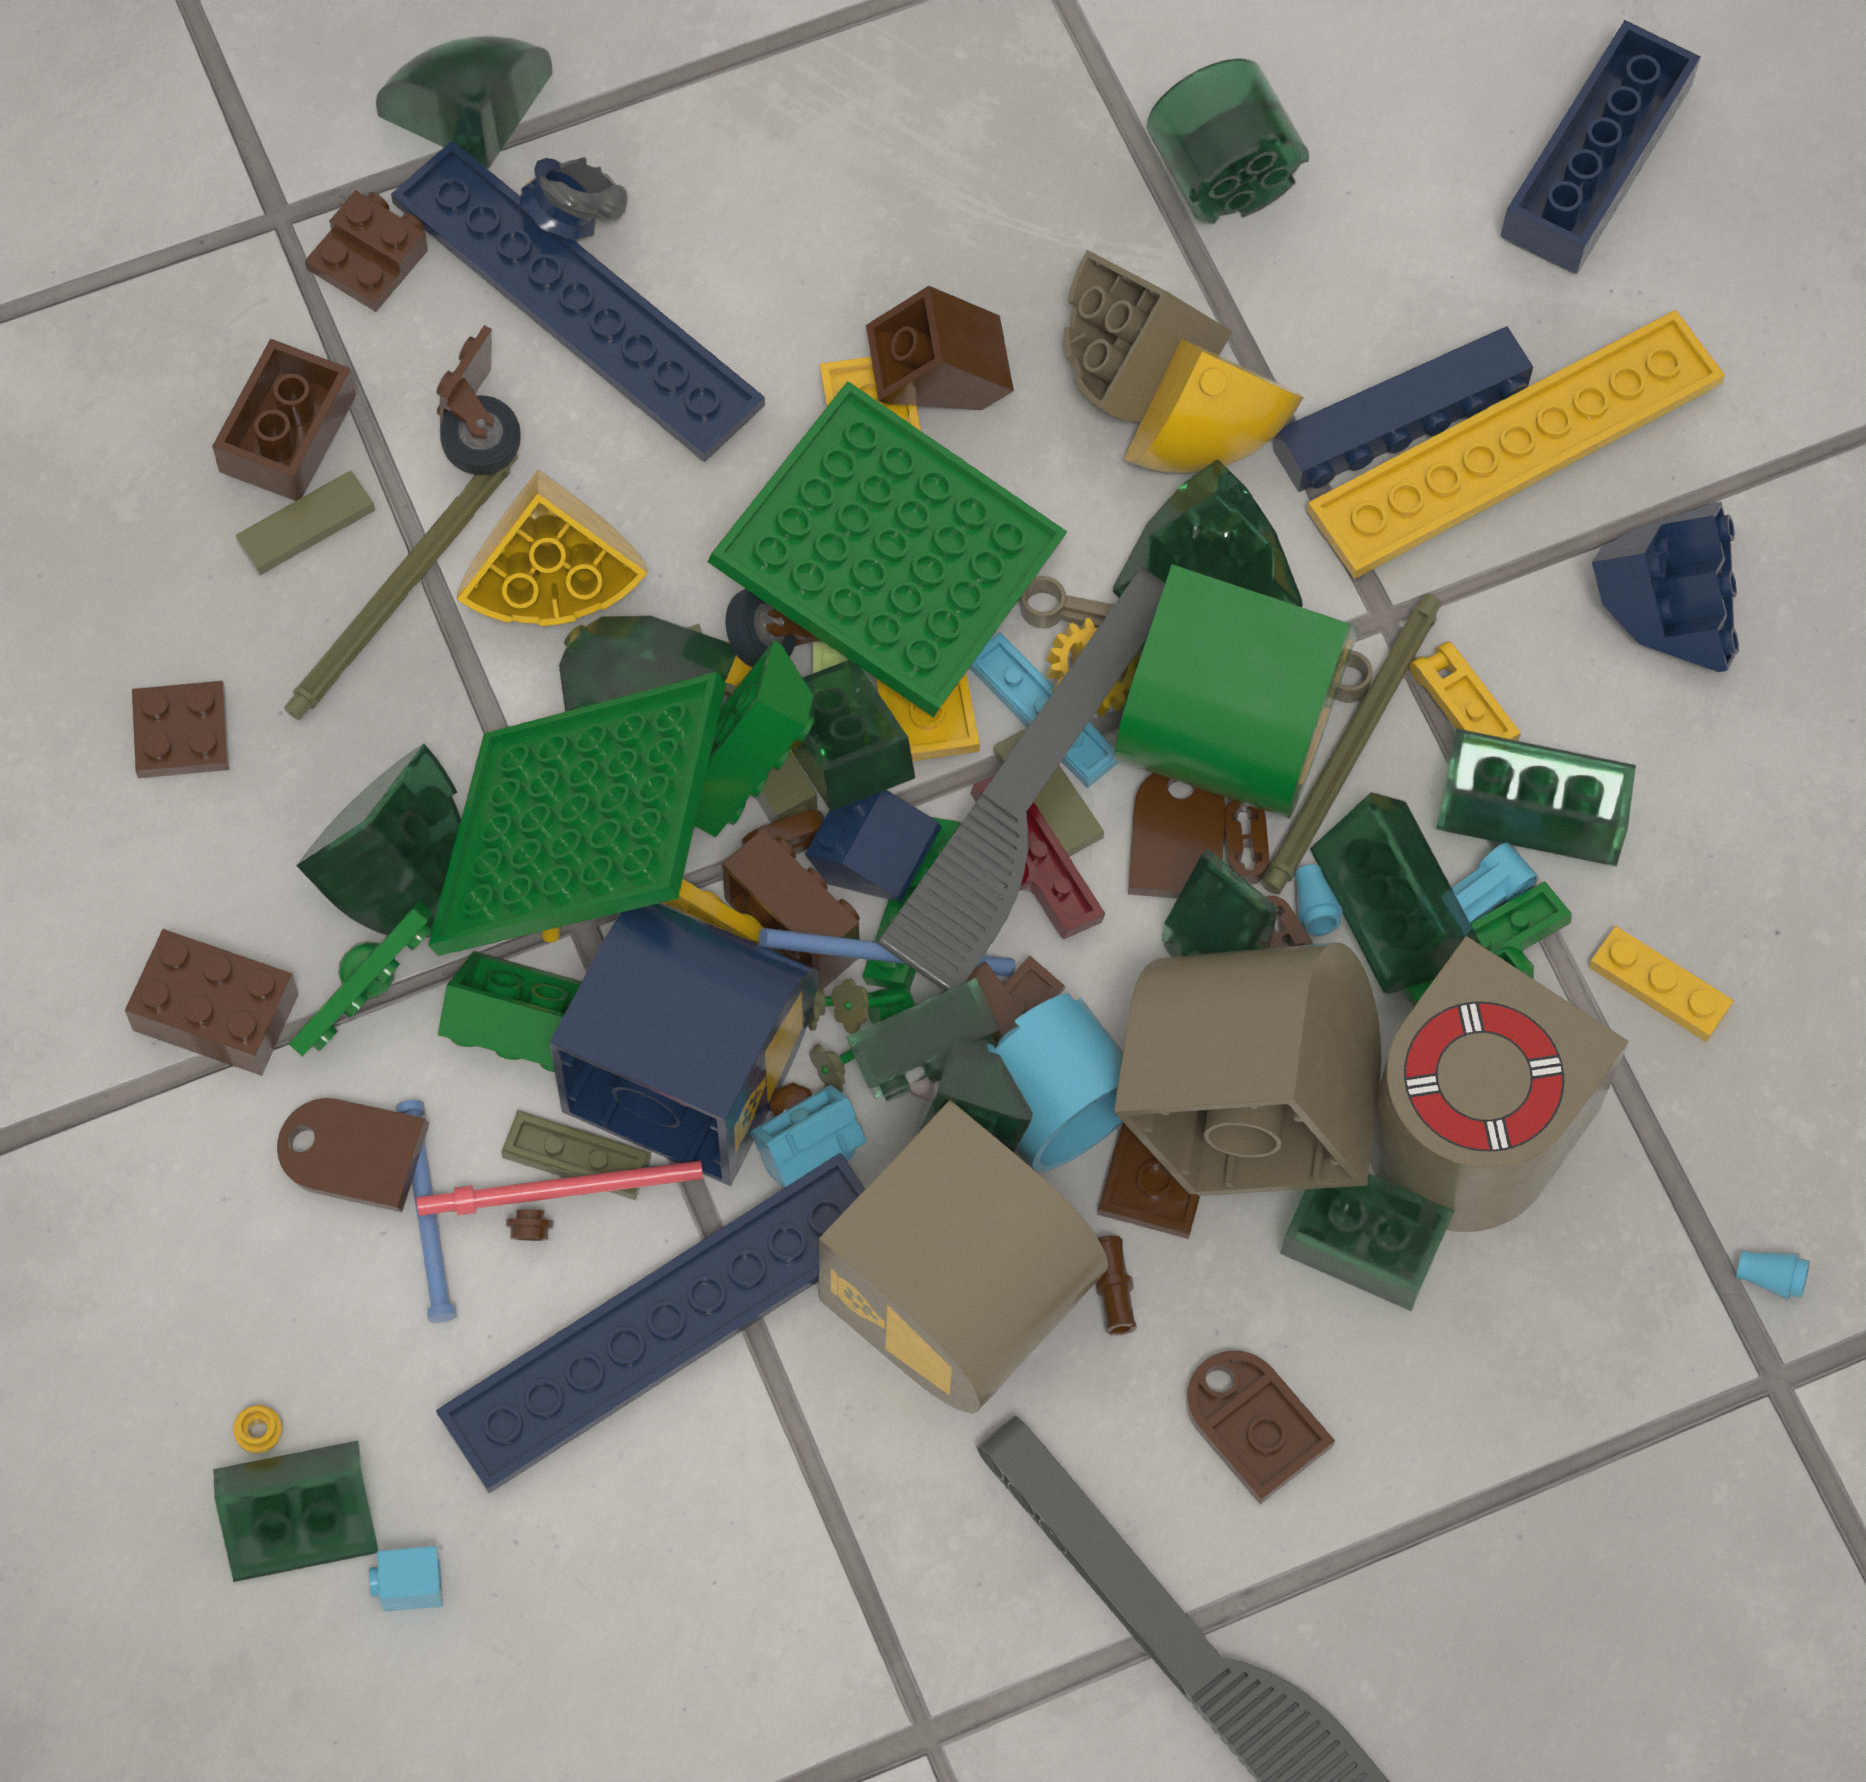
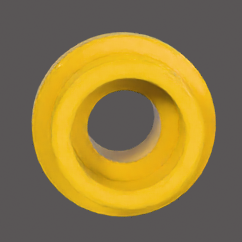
[233,1405,282,1454]

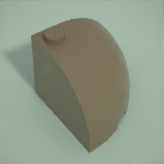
[1064,250,1232,422]

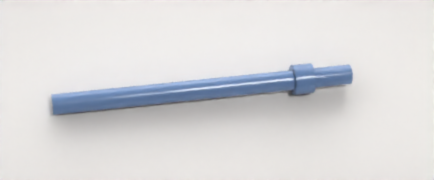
[759,928,1016,977]

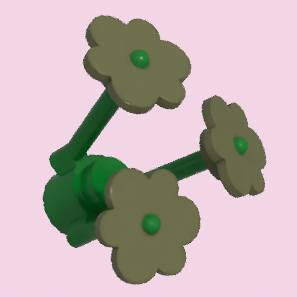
[808,978,915,1092]

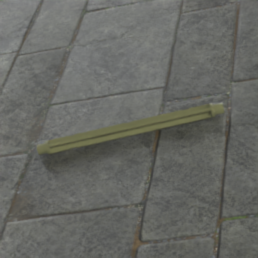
[284,454,518,720]
[1262,594,1442,895]

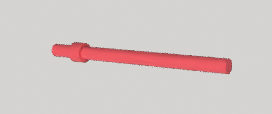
[416,1160,703,1216]

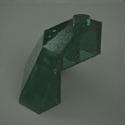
[559,615,736,712]

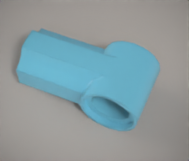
[1442,842,1539,927]

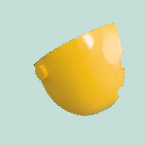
[1124,338,1304,474]
[457,470,648,626]

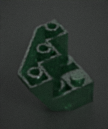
[1113,459,1303,607]

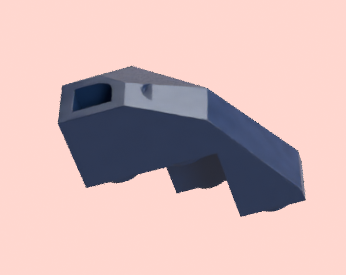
[1592,501,1739,672]

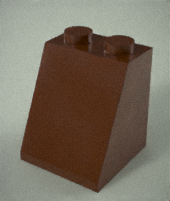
[866,286,1014,410]

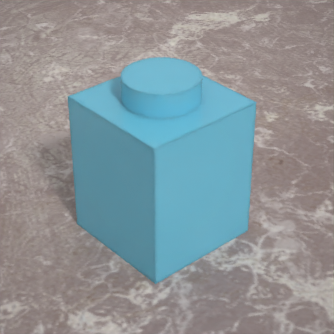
[369,1546,443,1612]

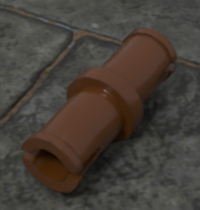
[1095,1235,1137,1336]

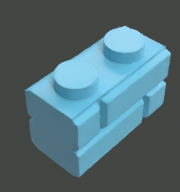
[750,1085,867,1188]

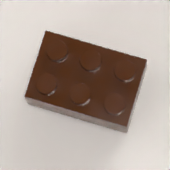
[212,338,356,501]
[722,828,860,989]
[125,929,299,1076]

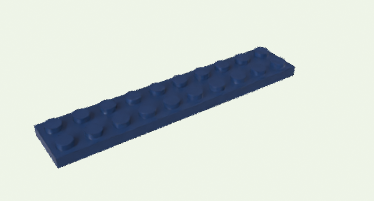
[391,140,765,462]
[436,1153,865,1494]

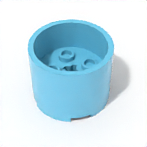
[966,993,1123,1172]

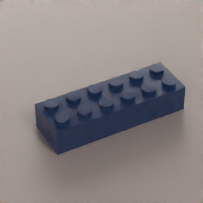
[1500,20,1701,274]

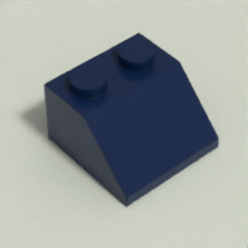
[805,779,942,903]

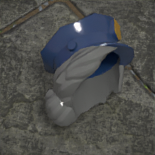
[519,157,628,240]

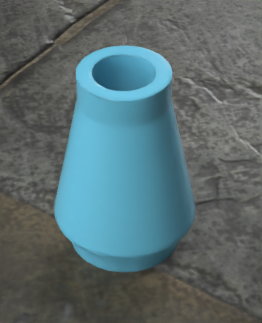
[1295,864,1343,936]
[1736,1250,1810,1300]

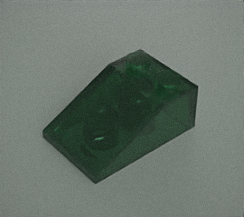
[1161,848,1279,957]

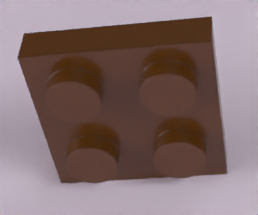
[132,681,229,779]

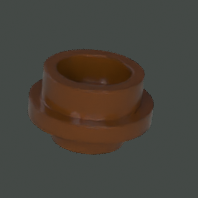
[506,1209,554,1241]

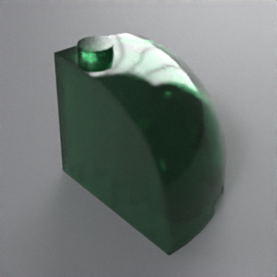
[376,36,553,169]
[296,743,461,938]

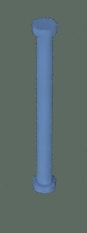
[396,1100,457,1323]

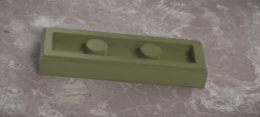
[235,470,375,575]
[993,727,1104,857]
[501,1110,651,1200]

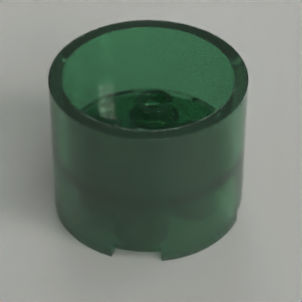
[1146,58,1309,224]

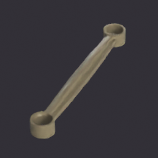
[1020,576,1373,703]

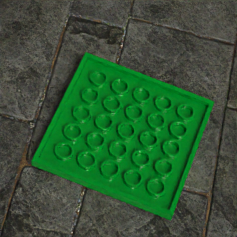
[707,381,1068,718]
[428,672,726,956]

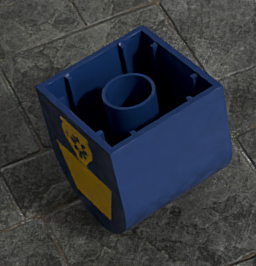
[550,903,819,1186]

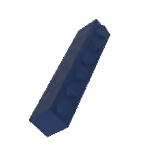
[1273,326,1533,492]

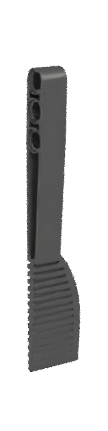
[877,566,1165,997]
[976,1416,1390,1782]

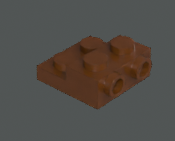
[305,190,428,312]

